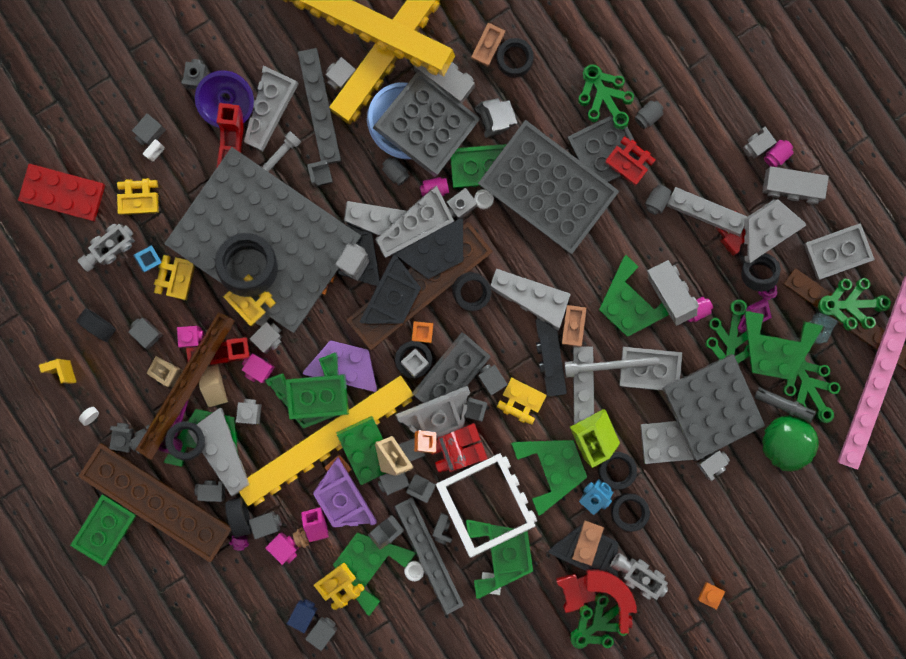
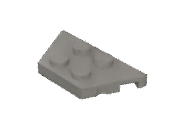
[744,200,806,263]
[396,386,470,438]

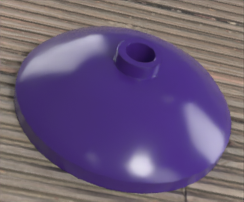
[195,71,254,128]

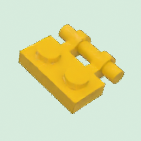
[117,178,159,215]
[154,255,195,300]
[223,274,276,326]
[497,377,547,425]
[314,563,364,610]

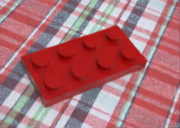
[18,164,105,222]

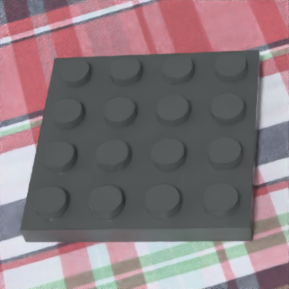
[373,70,480,177]
[662,354,765,460]

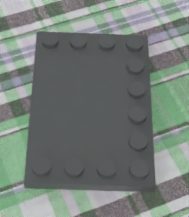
[478,120,619,254]

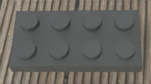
[412,332,491,403]

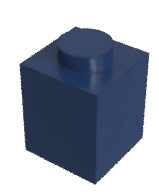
[287,599,317,633]

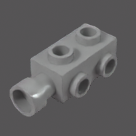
[78,224,135,272]
[611,553,668,600]

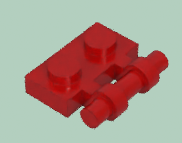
[604,136,656,186]

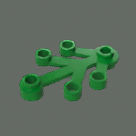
[578,64,634,129]
[818,278,891,330]
[705,300,749,364]
[783,359,840,423]
[570,593,635,649]

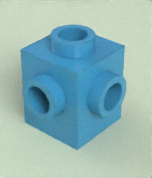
[579,479,613,515]

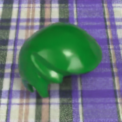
[762,415,819,471]

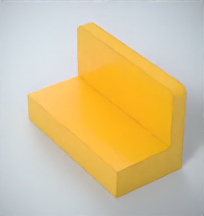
[39,359,76,384]

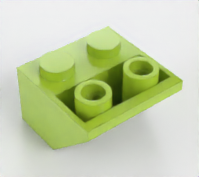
[570,409,620,468]

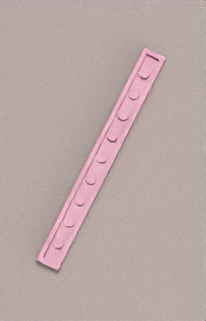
[837,276,906,470]

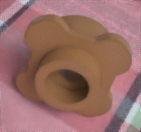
[293,527,309,548]

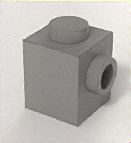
[326,57,356,90]
[447,188,477,220]
[250,322,283,353]
[236,399,262,424]

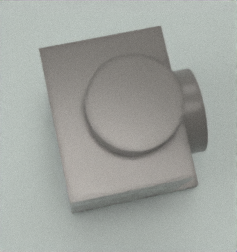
[743,127,777,159]
[696,450,730,481]

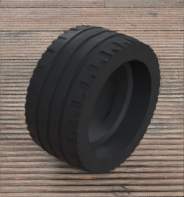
[215,233,278,297]

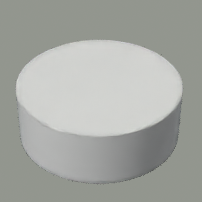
[474,189,494,209]
[79,407,99,426]
[405,561,424,581]

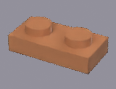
[471,23,506,67]
[562,305,586,347]
[572,520,604,566]

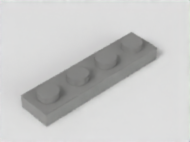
[667,187,747,237]
[573,347,594,424]

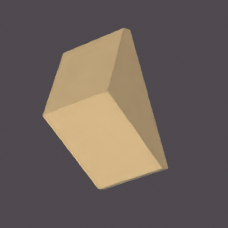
[147,356,183,387]
[199,364,228,407]
[375,436,413,476]

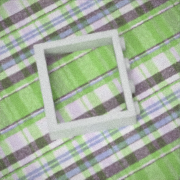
[436,453,537,558]

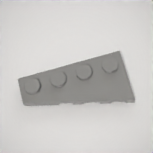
[244,66,299,152]
[375,186,454,258]
[344,201,407,236]
[491,269,570,331]
[188,408,250,496]

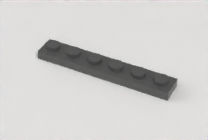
[298,48,341,164]
[393,498,464,615]

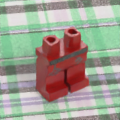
[431,423,488,472]

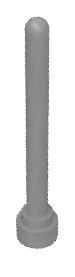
[262,131,301,172]
[564,357,660,378]

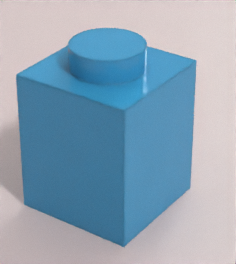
[133,245,162,272]

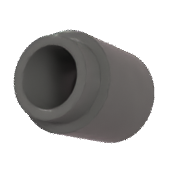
[634,100,664,129]
[382,157,410,186]
[645,184,671,215]

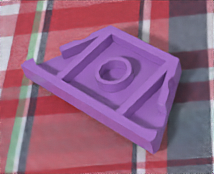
[303,341,377,392]
[313,457,377,527]

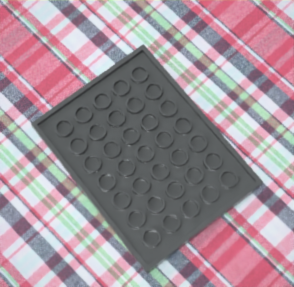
[164,147,362,333]

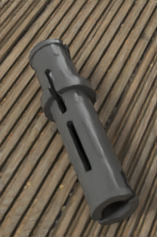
[755,387,816,423]

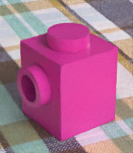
[177,326,204,348]
[242,353,275,383]
[301,507,329,542]
[266,532,299,565]

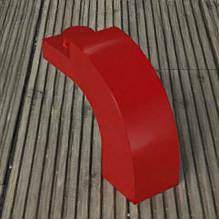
[216,103,243,167]
[186,337,249,366]
[586,569,637,633]

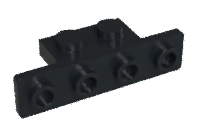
[536,319,567,397]

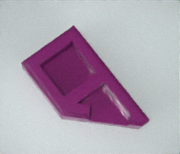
[737,299,772,333]

